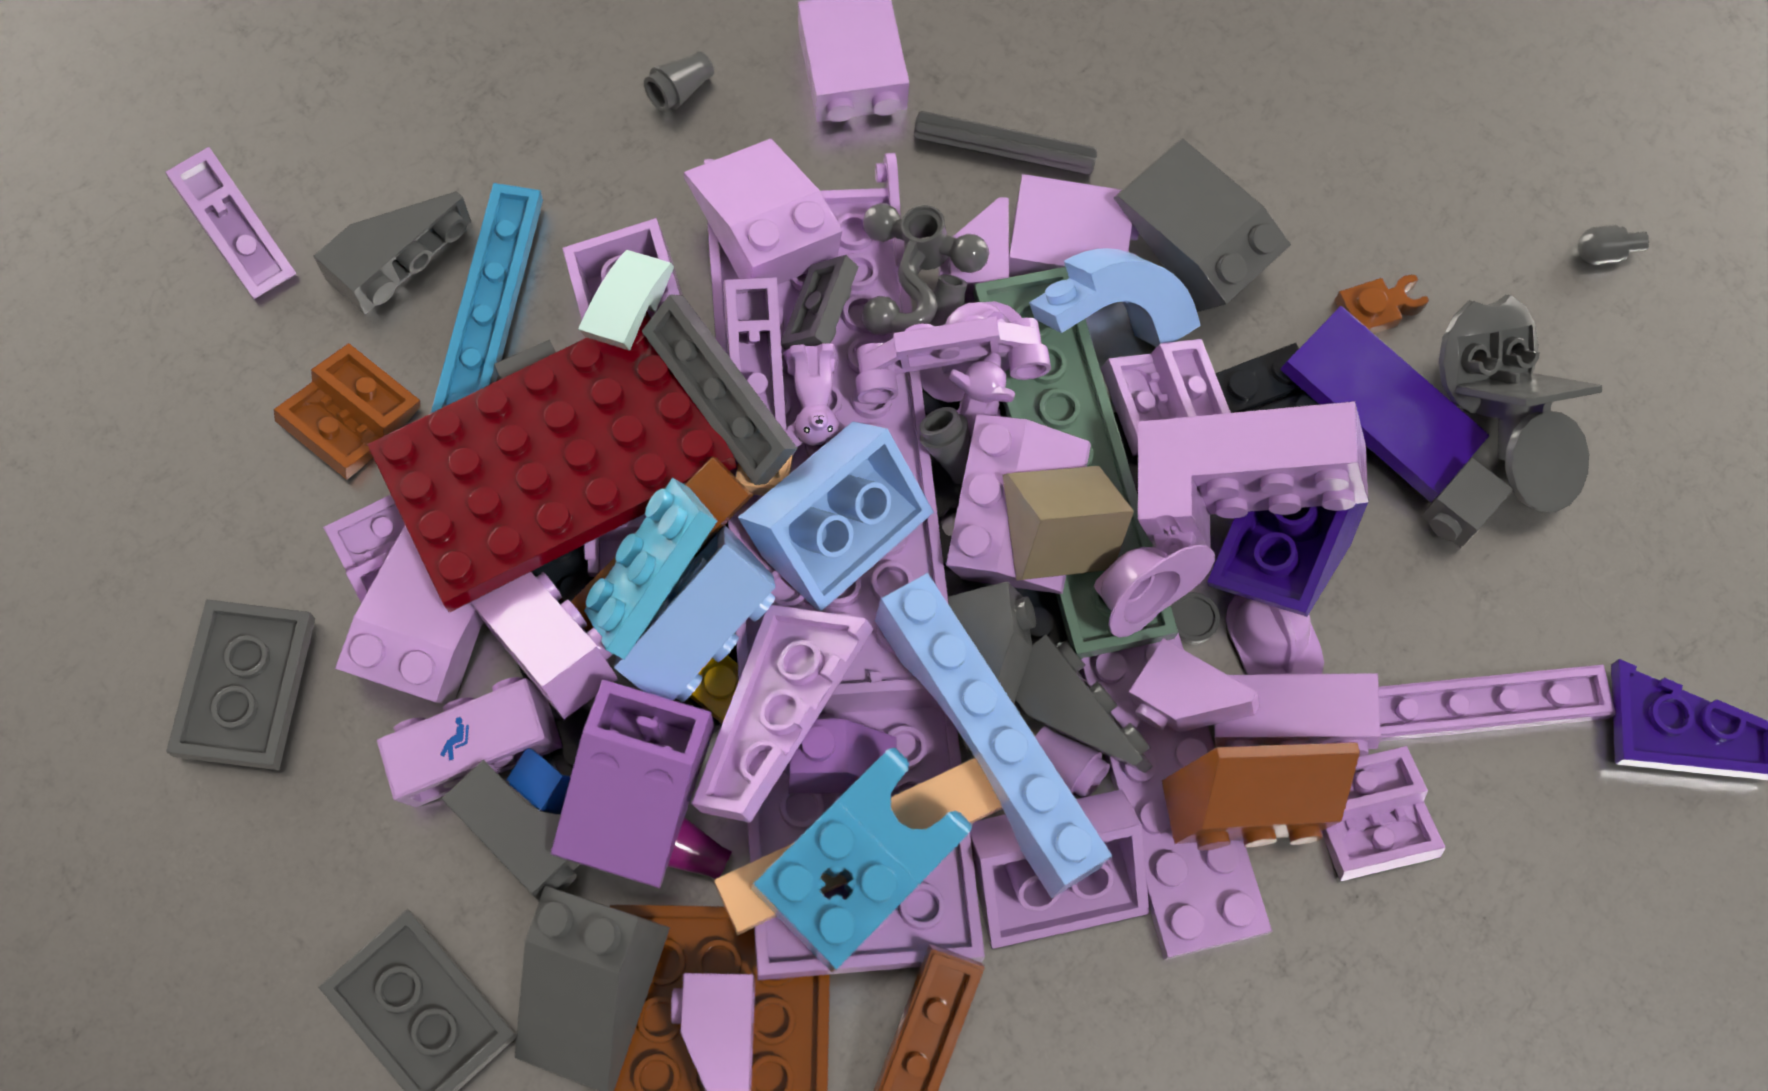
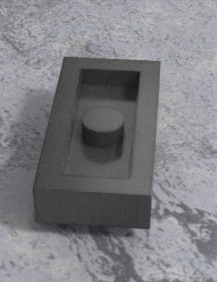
[781,255,859,350]

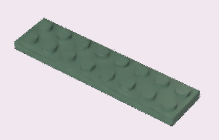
[973,267,1178,659]

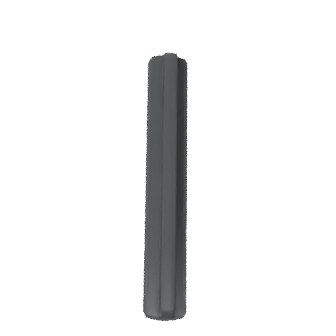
[914,111,1097,174]

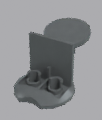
[1438,294,1602,512]

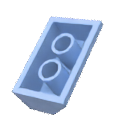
[738,421,934,611]
[614,525,776,702]

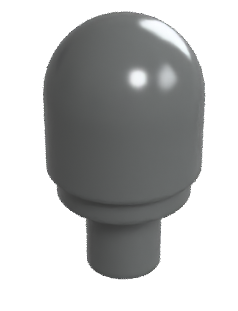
[1578,225,1649,265]

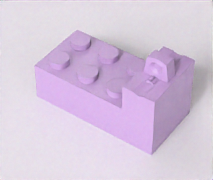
[1138,402,1368,555]

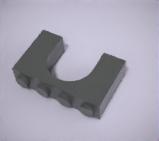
[441,654,641,901]

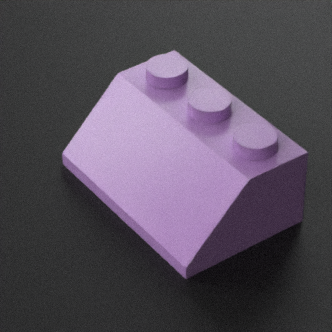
[946,414,1091,594]
[970,789,1149,949]

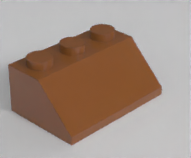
[1161,742,1360,850]

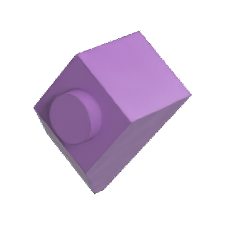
[788,719,898,794]

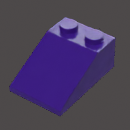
[1207,499,1369,617]

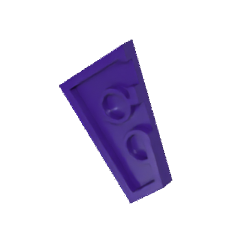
[1611,659,1768,780]

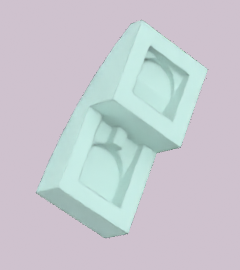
[578,250,674,350]

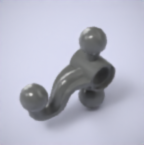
[861,203,989,336]

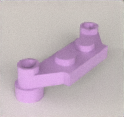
[855,315,1051,404]

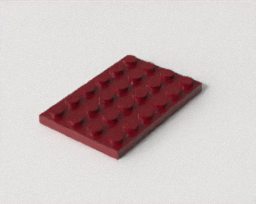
[367,311,737,613]

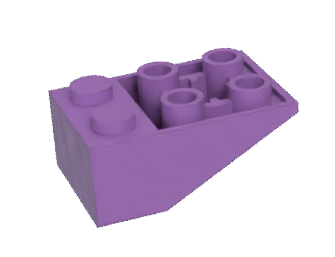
[551,679,715,889]

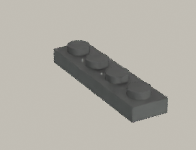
[642,295,798,485]

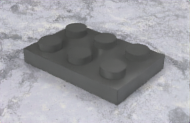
[166,599,315,770]
[318,909,517,1091]

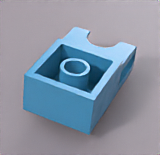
[751,748,972,972]

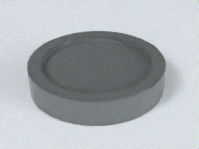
[1171,592,1220,644]

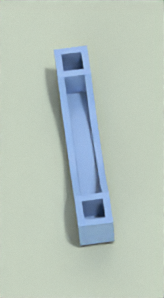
[875,573,1112,898]

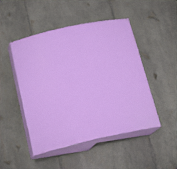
[1100,339,1231,456]
[323,494,405,603]
[1322,746,1446,881]

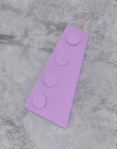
[692,605,873,823]

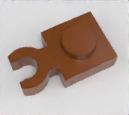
[1334,275,1429,334]

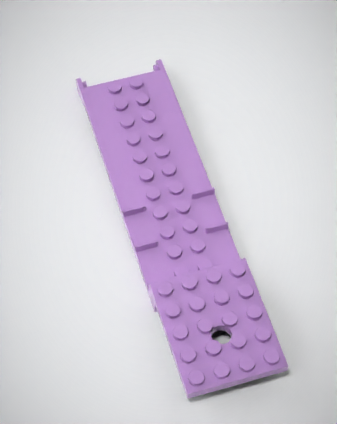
[704,153,985,980]

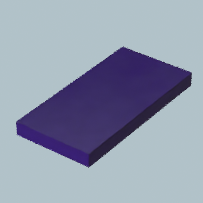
[1280,306,1490,502]

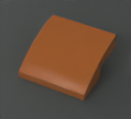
[274,343,421,480]

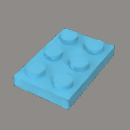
[584,478,717,660]

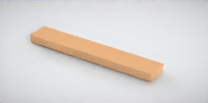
[714,758,1003,935]

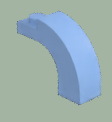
[1029,248,1201,347]

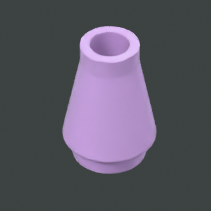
[1035,726,1110,798]

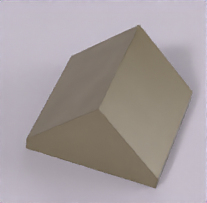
[1002,466,1134,581]

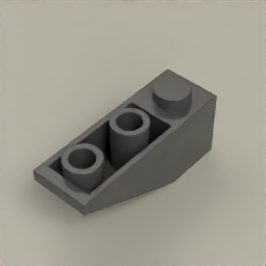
[313,191,472,315]
[1015,635,1153,773]

